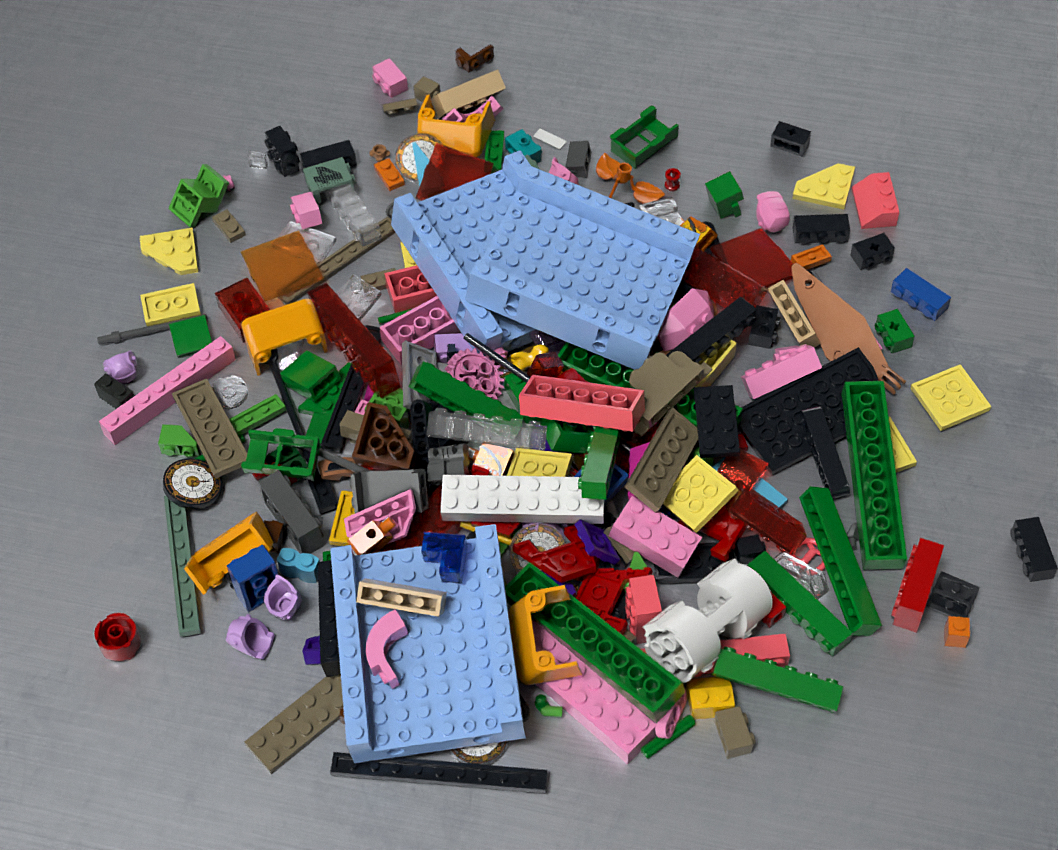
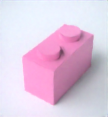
[372,58,408,98]
[290,192,323,229]

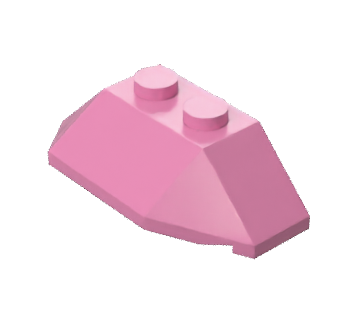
[657,288,714,351]
[344,489,416,545]

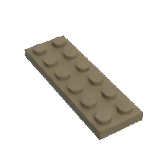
[172,378,247,479]
[625,407,698,512]
[244,675,344,774]

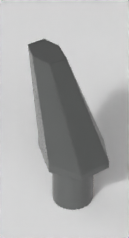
[847,523,859,550]

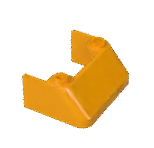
[417,95,495,158]
[241,299,328,376]
[184,512,274,595]
[509,585,582,685]

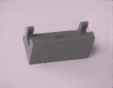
[565,141,592,178]

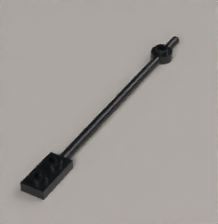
[265,348,338,514]

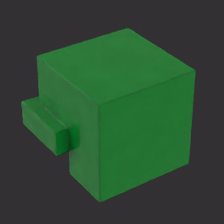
[705,171,744,219]

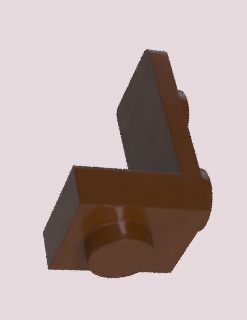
[455,44,494,73]

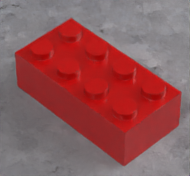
[891,538,944,633]

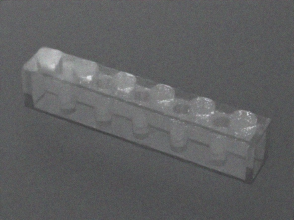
[323,183,382,247]
[427,408,547,450]

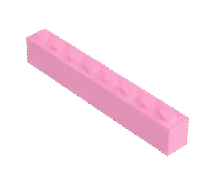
[99,336,236,445]

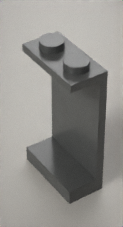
[349,469,429,513]

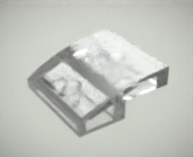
[639,197,681,224]

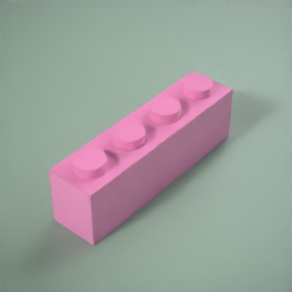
[741,344,822,399]

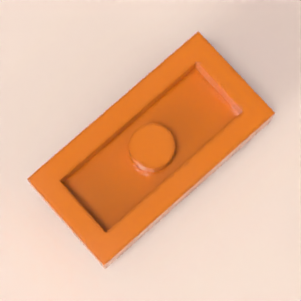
[374,158,405,191]
[791,244,832,270]

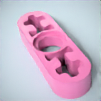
[655,689,687,739]

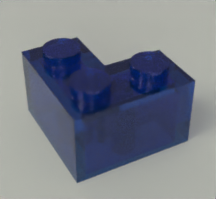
[421,532,468,584]

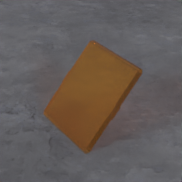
[240,230,324,302]

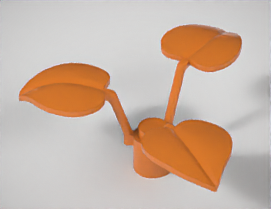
[596,153,665,204]

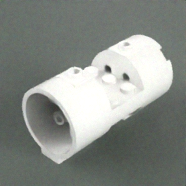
[643,558,772,683]

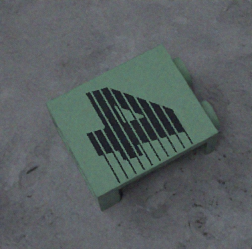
[303,157,356,203]

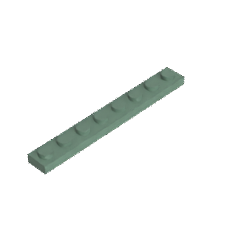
[164,496,201,637]

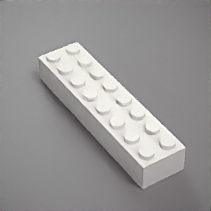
[441,475,604,524]

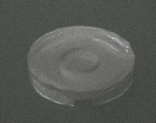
[211,375,248,410]

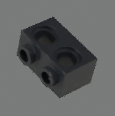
[748,305,781,349]

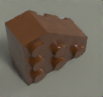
[352,402,417,470]

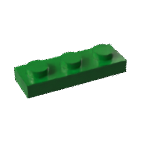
[484,130,505,173]

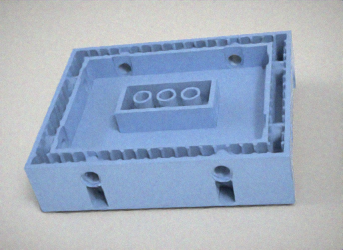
[391,151,549,360]
[465,164,700,370]
[330,524,526,763]

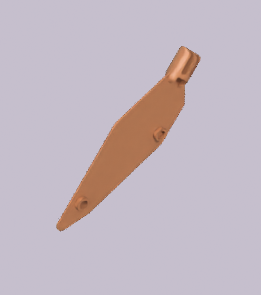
[791,263,907,395]

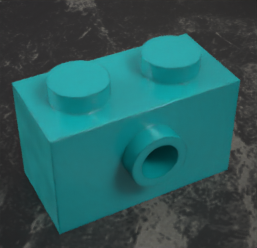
[505,129,542,163]

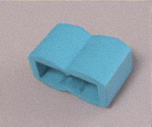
[276,548,320,583]

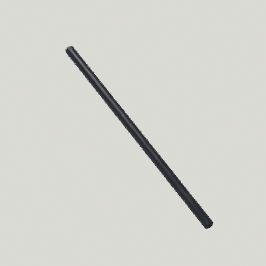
[463,333,633,455]

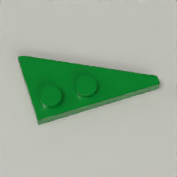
[298,362,351,416]

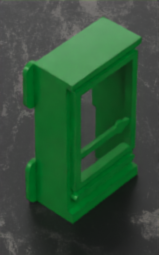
[610,105,679,169]
[241,428,320,481]

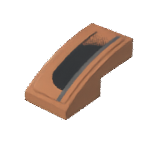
[317,457,356,481]

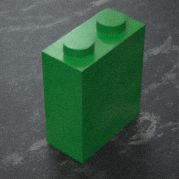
[280,350,341,402]

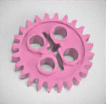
[444,348,504,400]

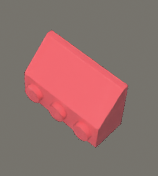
[852,172,900,229]

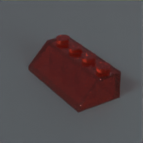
[726,479,807,555]

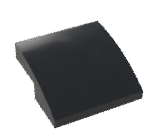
[926,571,980,618]

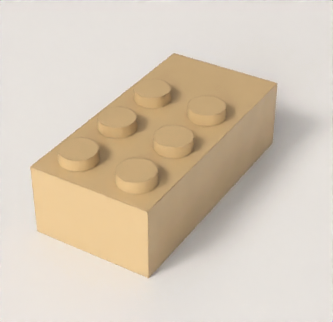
[431,70,506,119]

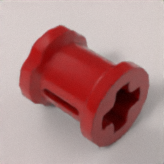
[664,168,681,191]

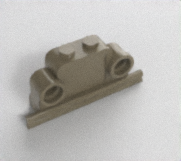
[629,351,712,437]

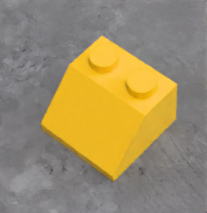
[685,677,735,720]

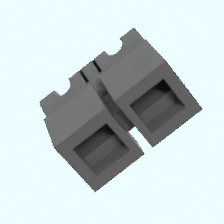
[427,444,470,486]

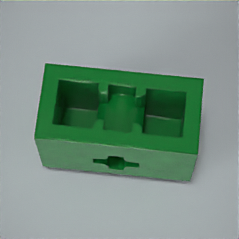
[875,309,915,354]

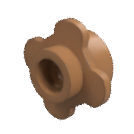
[369,144,390,162]

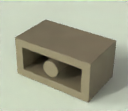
[714,706,755,759]

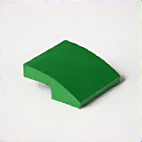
[169,315,212,357]

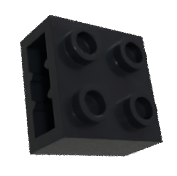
[264,125,300,177]

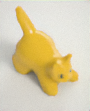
[511,345,563,375]

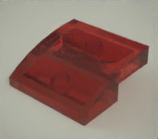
[717,449,769,496]

